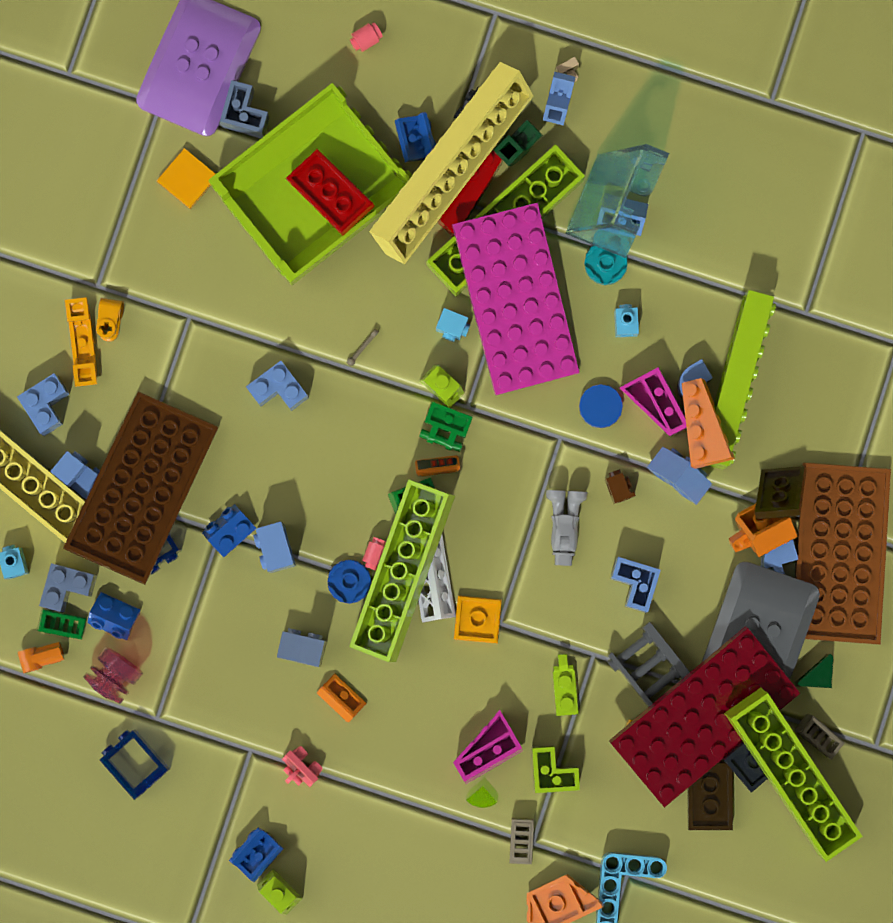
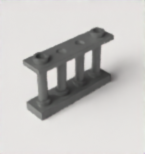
[607,622,690,707]

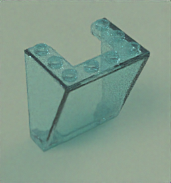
[565,144,669,258]

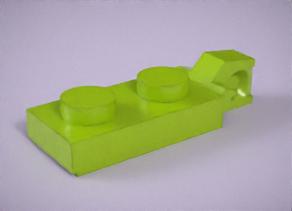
[552,654,578,716]

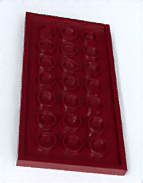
[609,626,800,808]

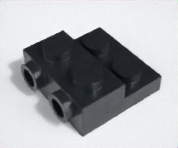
[723,742,768,793]

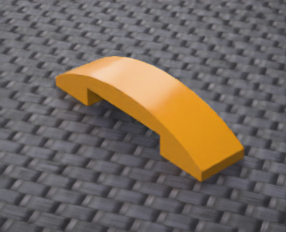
[65,297,97,387]

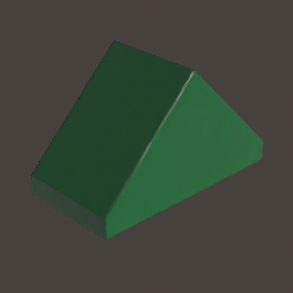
[795,654,833,688]

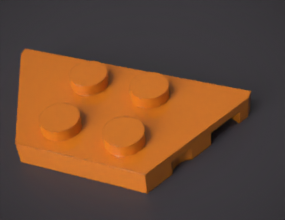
[527,874,604,923]

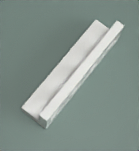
[418,535,456,622]

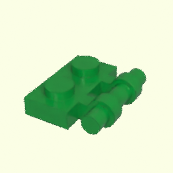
[419,402,473,452]

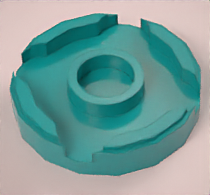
[584,242,627,285]

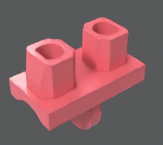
[282,746,323,787]

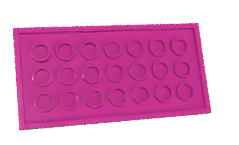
[452,203,579,395]

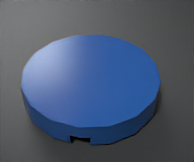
[579,384,623,428]
[327,560,371,604]

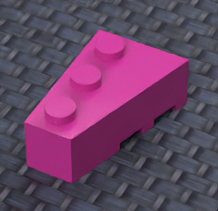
[620,367,687,436]
[453,710,523,784]

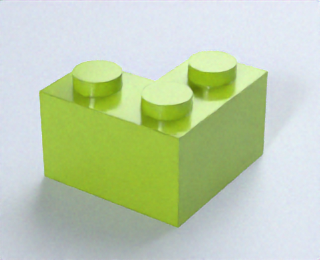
[531,746,580,793]

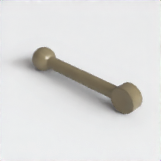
[347,329,379,366]

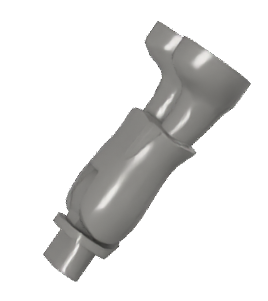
[546,490,588,566]

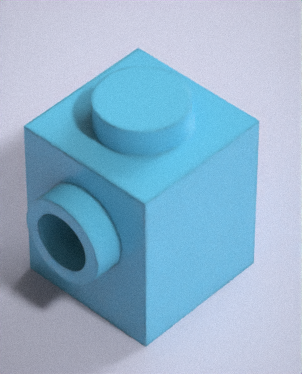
[614,304,639,338]
[436,308,470,342]
[0,545,29,579]

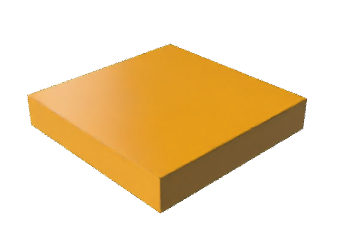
[157,148,215,210]
[454,596,502,644]

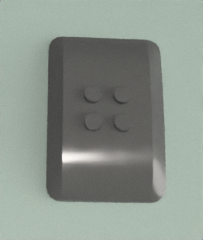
[701,561,820,680]

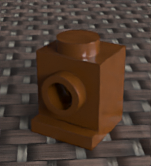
[605,469,636,505]

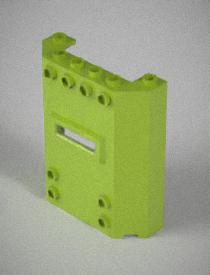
[208,83,412,286]

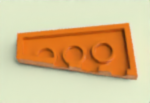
[682,378,735,469]

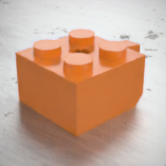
[729,504,798,557]

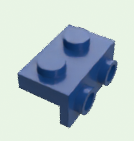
[394,112,436,163]
[202,504,256,557]
[88,592,141,640]
[229,827,284,882]

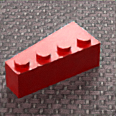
[438,150,502,237]

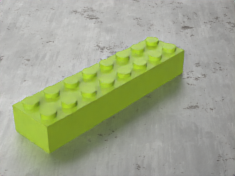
[427,144,585,297]
[709,290,776,470]
[349,479,455,662]
[724,688,863,862]

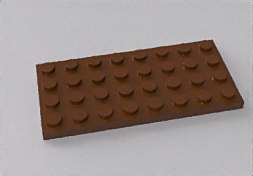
[63,392,219,585]

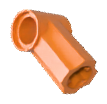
[17,642,65,674]

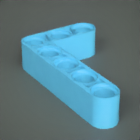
[595,852,667,923]

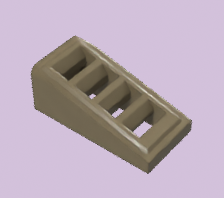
[795,714,845,760]
[509,818,534,864]

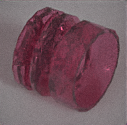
[83,646,143,704]

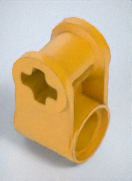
[96,298,124,342]

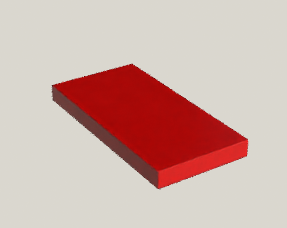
[285,149,375,236]

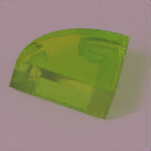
[466,786,497,808]

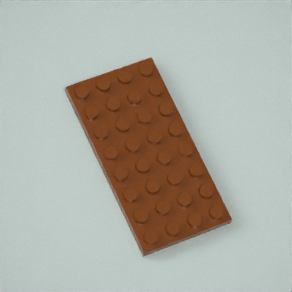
[795,463,891,645]

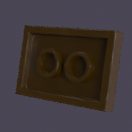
[755,466,806,519]
[687,763,733,830]

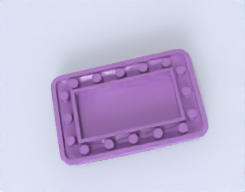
[136,0,261,136]

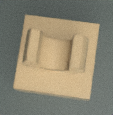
[555,57,579,83]

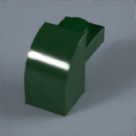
[494,120,543,166]

